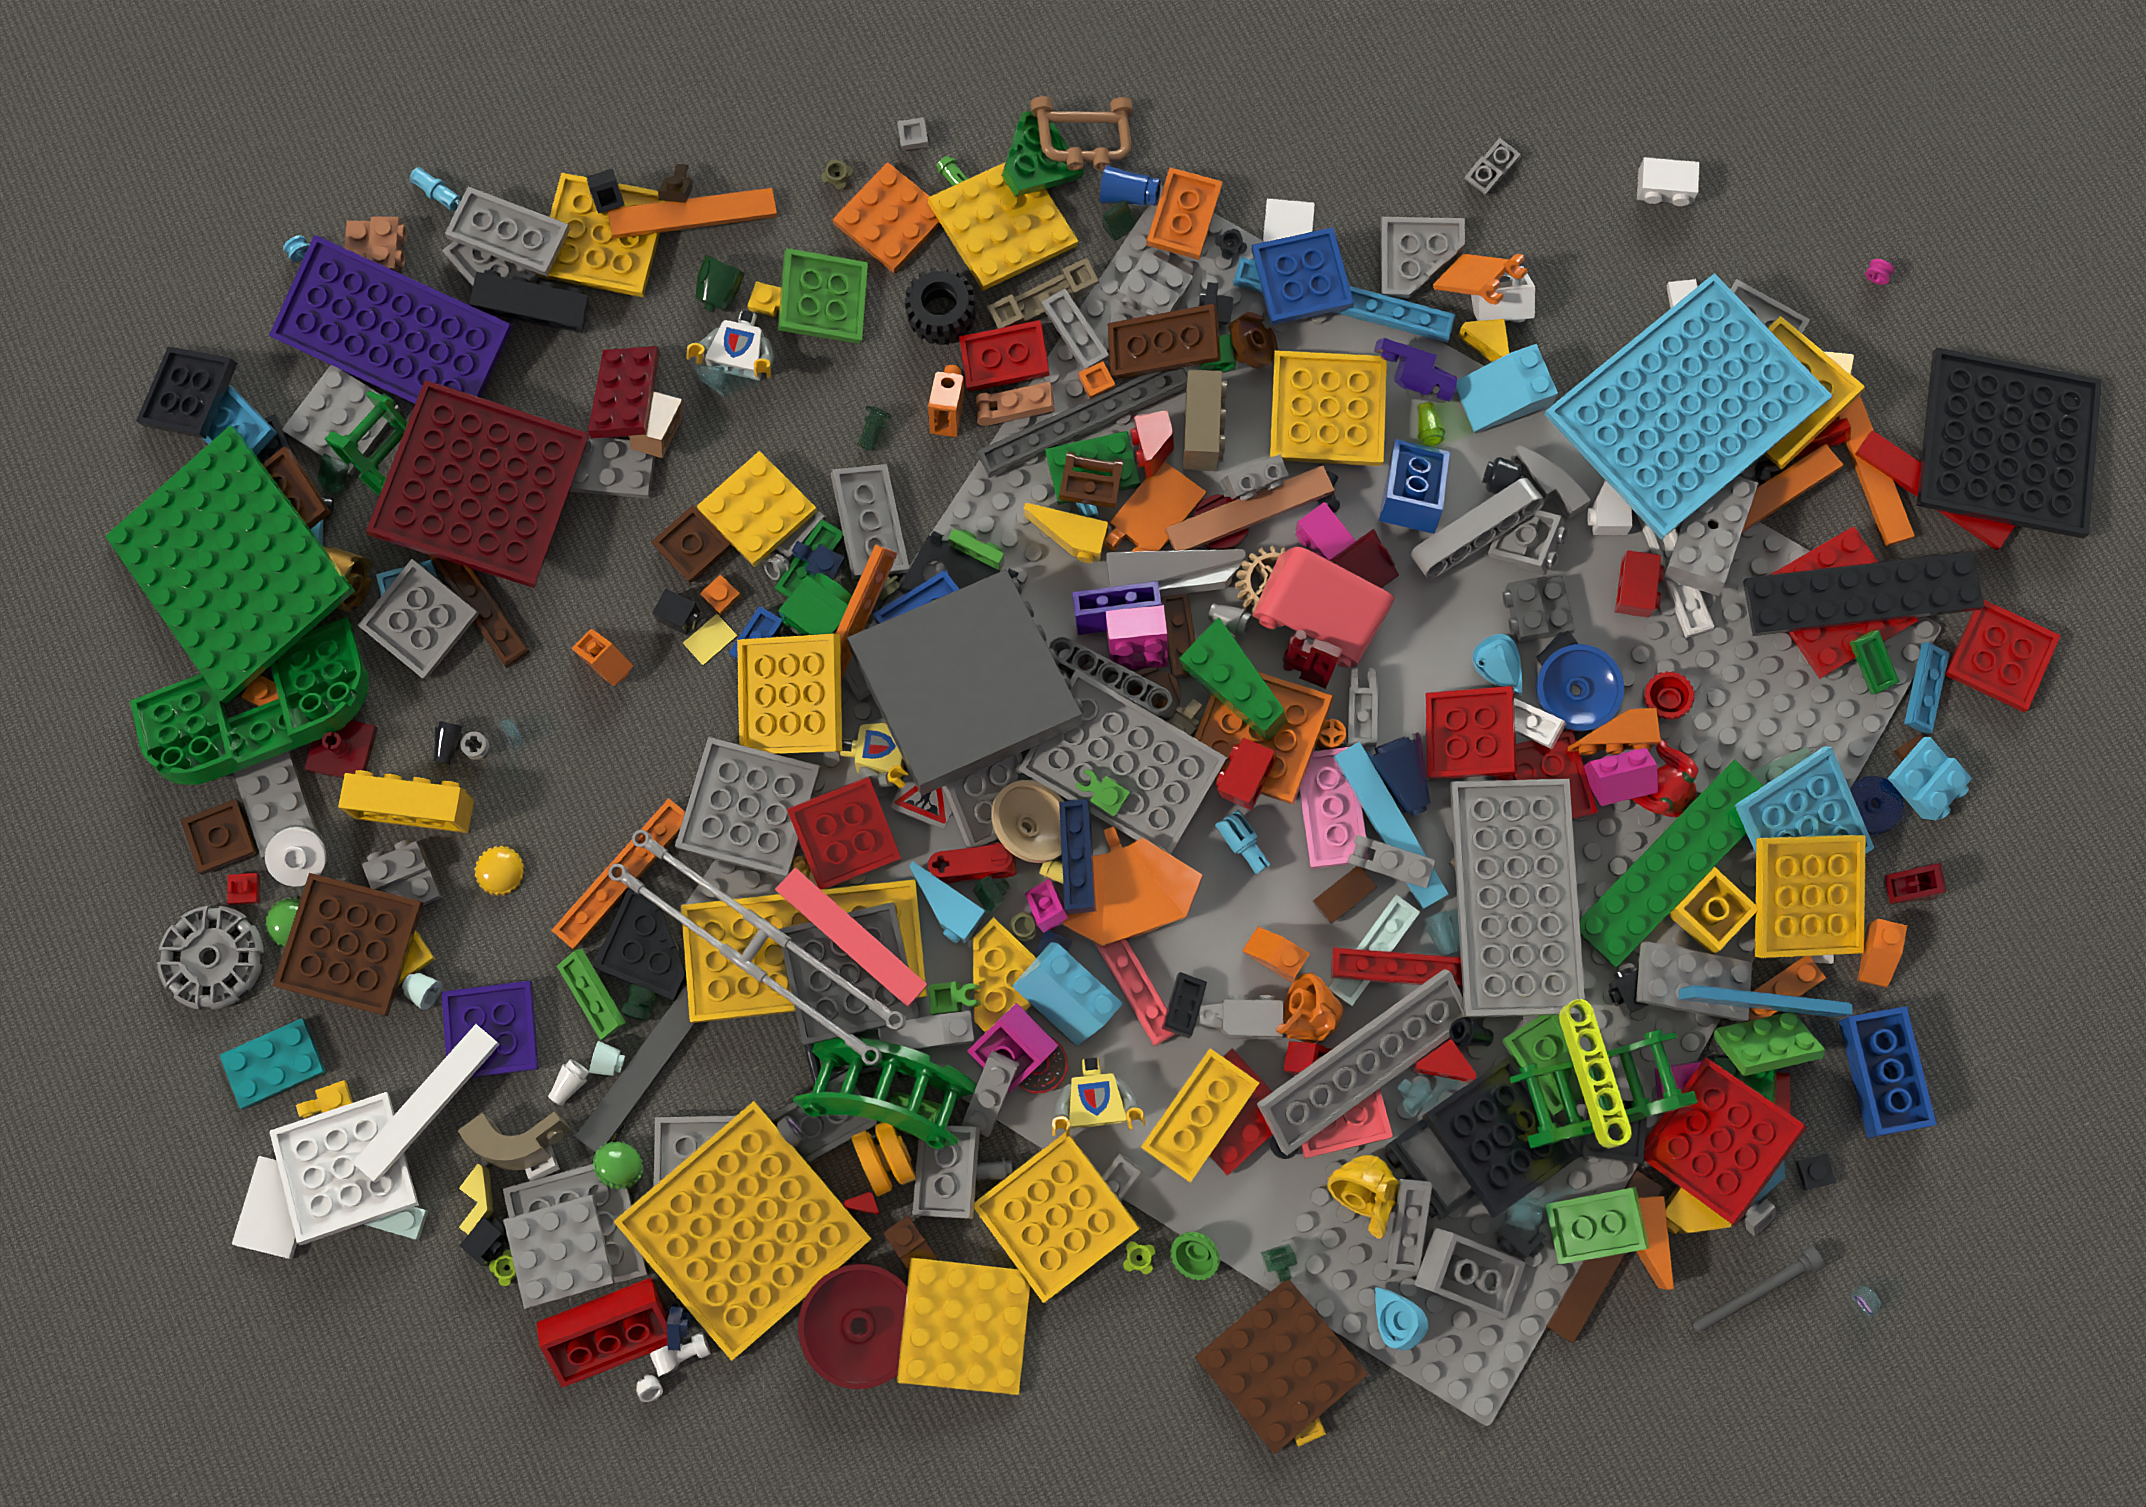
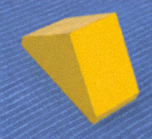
[1458,319,1509,362]

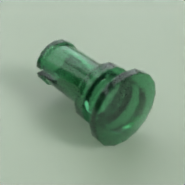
[857,406,892,451]

